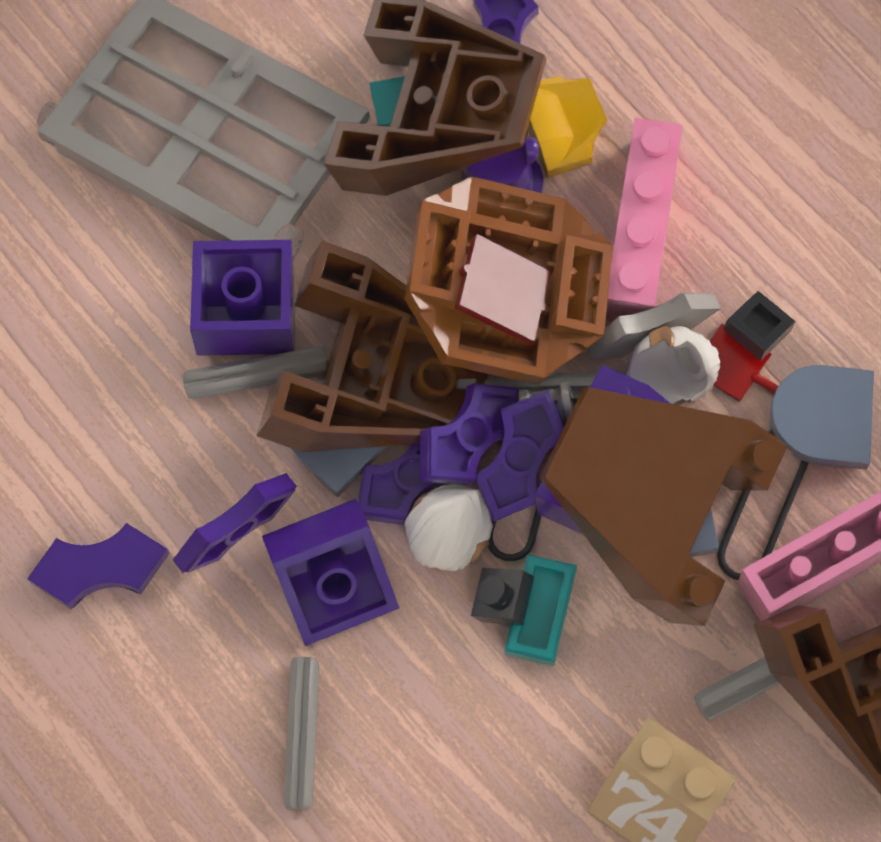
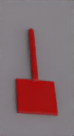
[710,323,779,402]

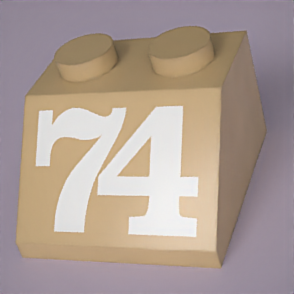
[587,717,737,842]

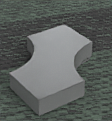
[588,293,721,359]

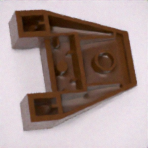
[324,0,547,196]
[257,240,488,452]
[540,387,788,626]
[753,605,881,794]

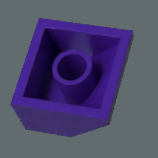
[190,239,295,356]
[262,499,399,646]

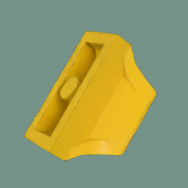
[527,76,608,179]

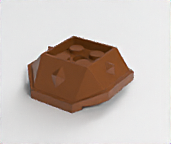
[405,176,613,385]

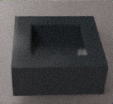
[723,291,796,361]
[471,568,534,626]

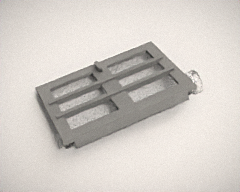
[37,0,370,260]

